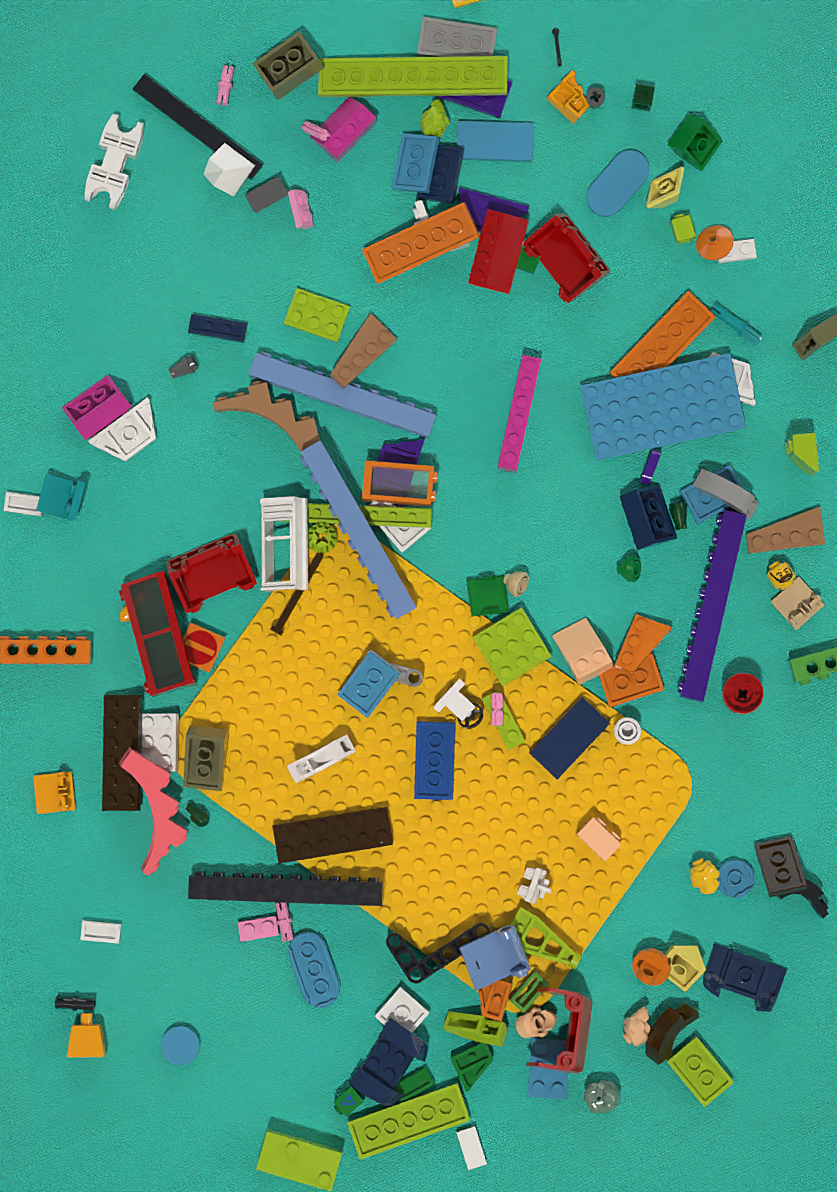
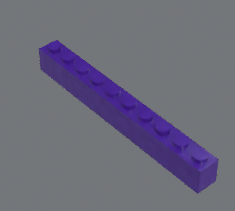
[677,510,747,703]

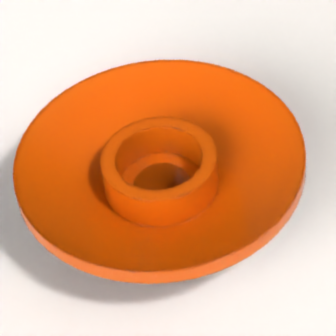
[696,225,734,260]

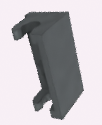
[245,177,288,213]

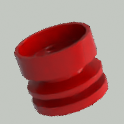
[722,673,764,715]

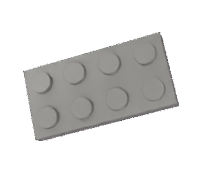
[417,17,497,57]

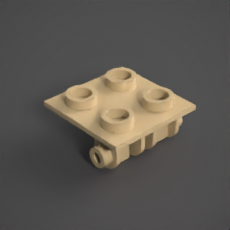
[771,577,824,630]

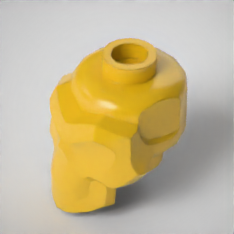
[689,858,720,894]

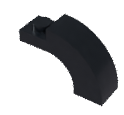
[777,879,829,918]

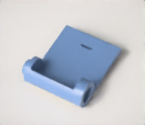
[459,925,531,991]

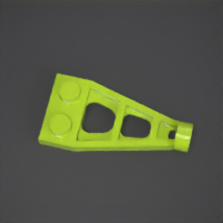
[511,907,582,969]

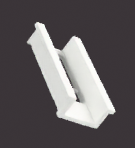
[260,496,308,592]

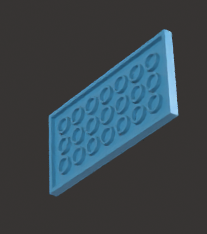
[580,353,746,460]

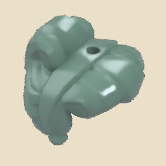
[584,1080,621,1114]

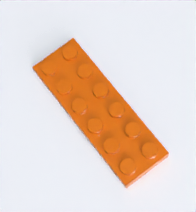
[362,202,480,284]
[609,291,716,378]

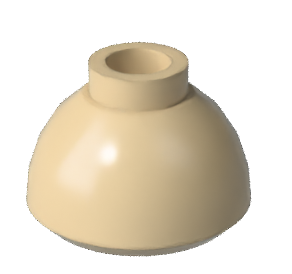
[503,571,529,597]

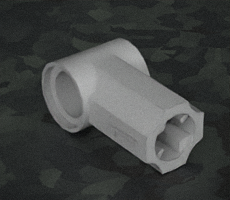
[389,662,424,687]

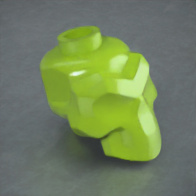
[420,99,449,138]

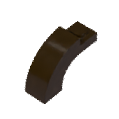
[645,1003,699,1065]

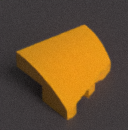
[546,70,590,124]

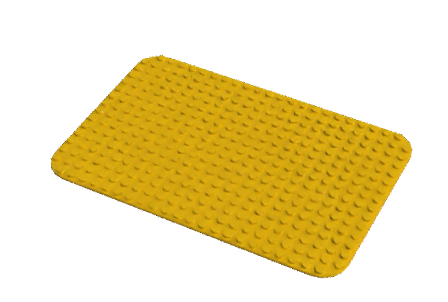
[177,524,692,1013]

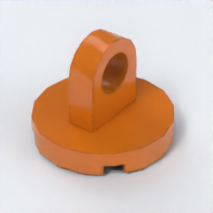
[632,948,671,986]

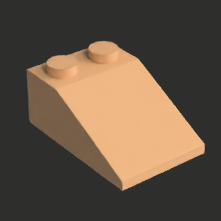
[552,618,613,685]

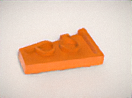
[615,614,672,674]

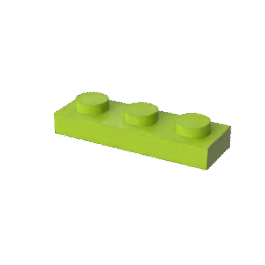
[481,690,525,750]

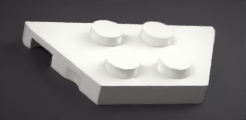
[708,352,756,406]
[88,398,156,462]

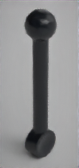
[552,28,562,67]

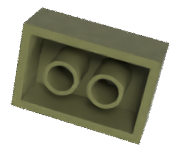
[253,31,324,101]

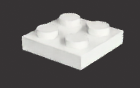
[375,987,430,1032]

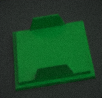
[466,575,509,617]

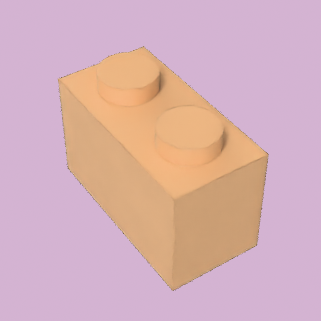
[576,817,621,861]

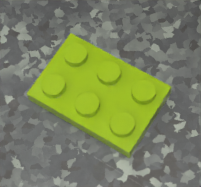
[284,288,350,343]
[666,1036,734,1107]

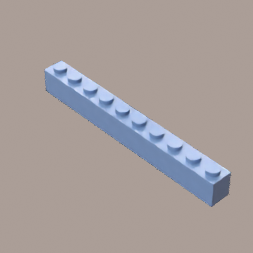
[248,352,436,439]
[300,440,417,619]

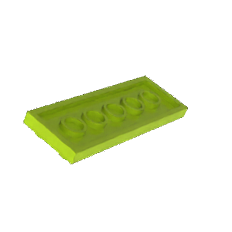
[347,1083,470,1160]

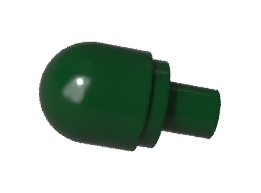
[185,803,209,827]

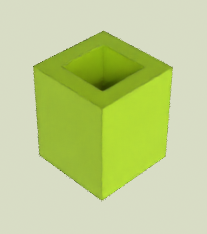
[670,214,696,245]

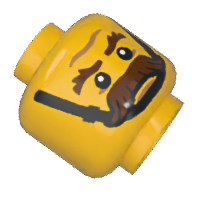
[767,561,796,590]

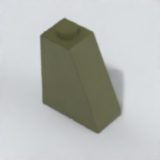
[792,314,837,361]

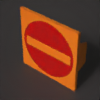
[175,622,225,673]

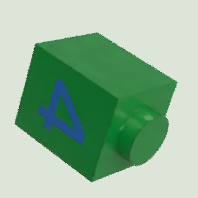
[333,1086,364,1117]

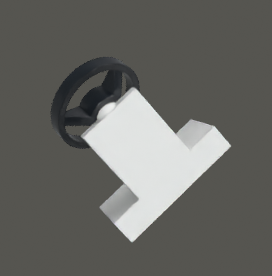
[433,679,484,729]

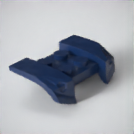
[703,943,787,1012]
[349,1018,428,1106]

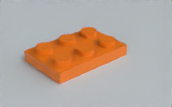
[599,653,664,708]

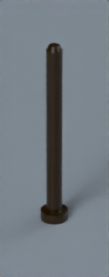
[270,552,324,636]

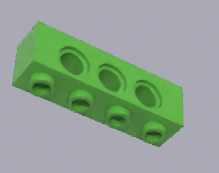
[788,647,837,685]

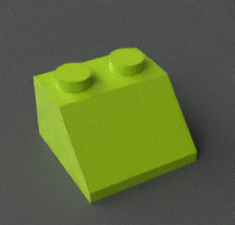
[785,433,819,476]

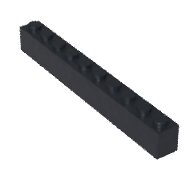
[188,871,384,906]

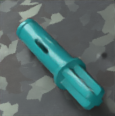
[711,303,762,345]

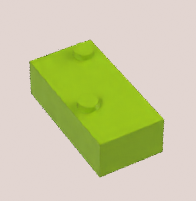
[256,1129,343,1191]

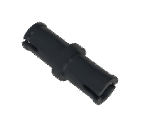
[55,996,96,1011]

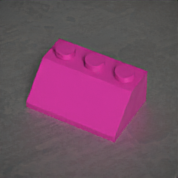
[310,97,376,163]
[62,375,132,440]

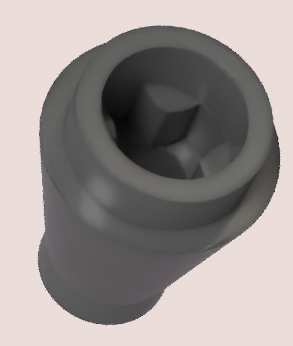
[169,355,198,379]

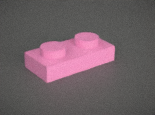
[288,189,314,229]
[238,916,279,942]

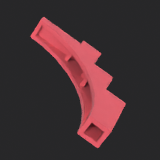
[119,747,187,876]

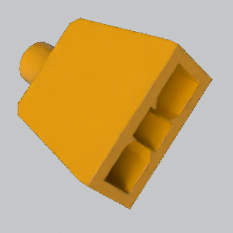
[67,1013,106,1057]

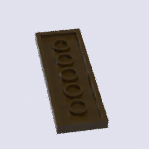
[102,695,142,811]
[272,807,393,864]

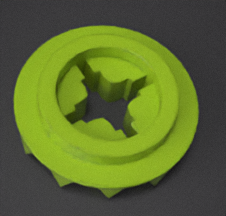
[308,523,337,553]

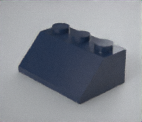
[619,484,677,550]

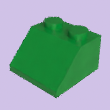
[668,115,723,171]

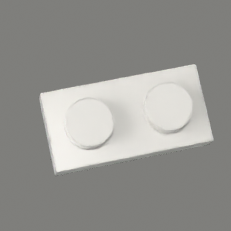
[718,239,757,264]

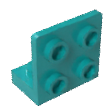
[36,474,85,521]

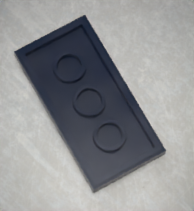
[529,697,610,780]

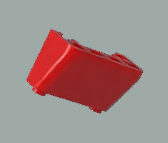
[523,214,610,303]
[166,534,257,614]

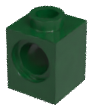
[631,84,655,112]

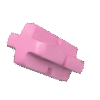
[491,693,503,726]

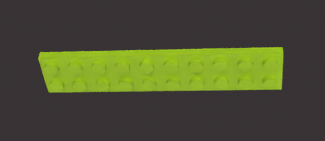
[318,56,508,97]

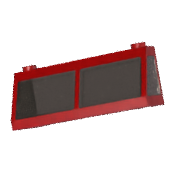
[119,571,197,697]

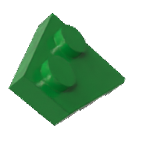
[450,1043,494,1092]

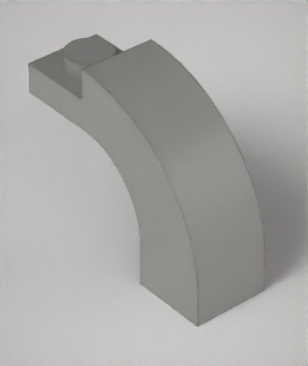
[693,469,759,519]

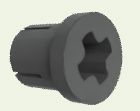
[586,87,605,109]

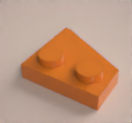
[478,980,513,1022]

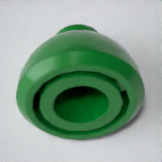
[617,556,641,582]

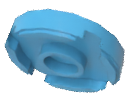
[717,859,755,898]
[161,1026,200,1065]

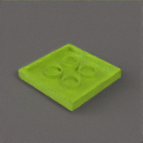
[472,607,552,687]

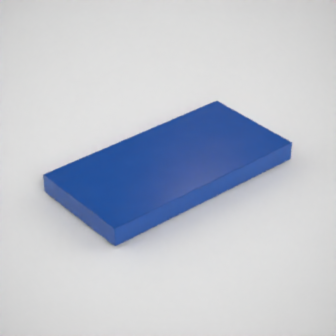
[414,722,455,800]

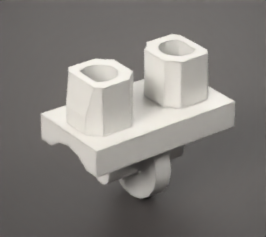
[518,867,552,904]

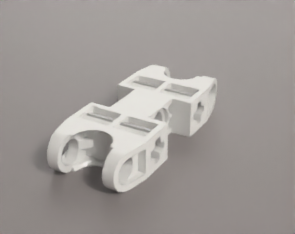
[85,114,144,210]

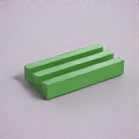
[509,971,549,1013]

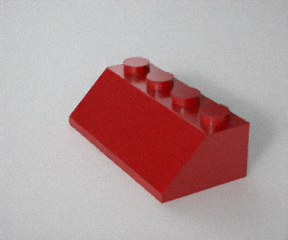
[468,209,529,295]

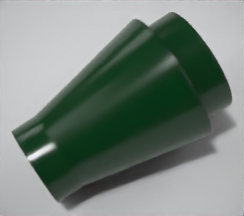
[669,501,687,530]

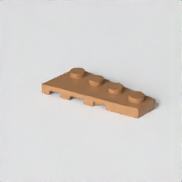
[330,313,397,389]
[746,506,825,554]

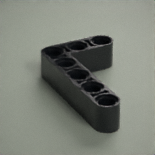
[386,923,490,983]

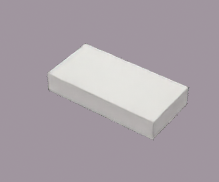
[3,492,43,517]
[80,920,122,944]
[456,1126,487,1170]

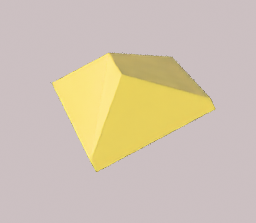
[646,167,684,208]
[665,944,706,992]

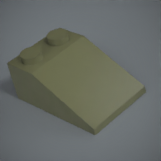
[183,725,228,791]

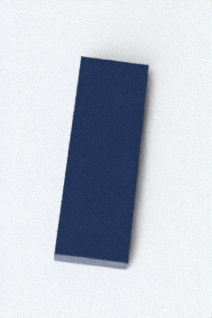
[188,314,248,343]

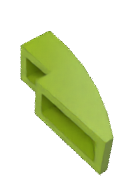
[443,1011,508,1047]

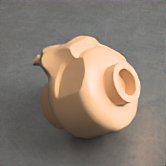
[622,1006,651,1047]
[516,1007,557,1039]

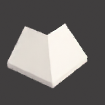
[204,143,255,197]

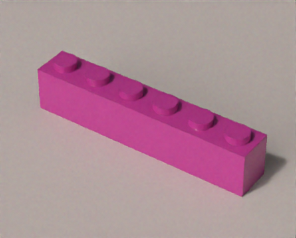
[497,355,541,473]

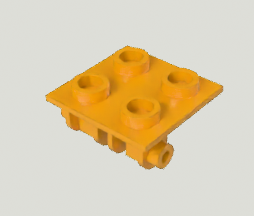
[33,772,76,814]

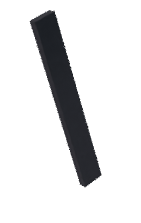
[132,74,263,181]

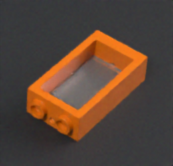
[362,461,438,507]

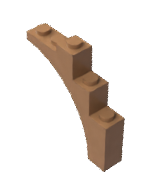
[212,381,320,469]

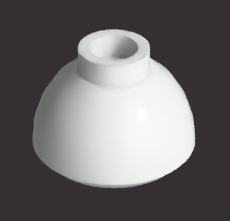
[614,717,641,745]

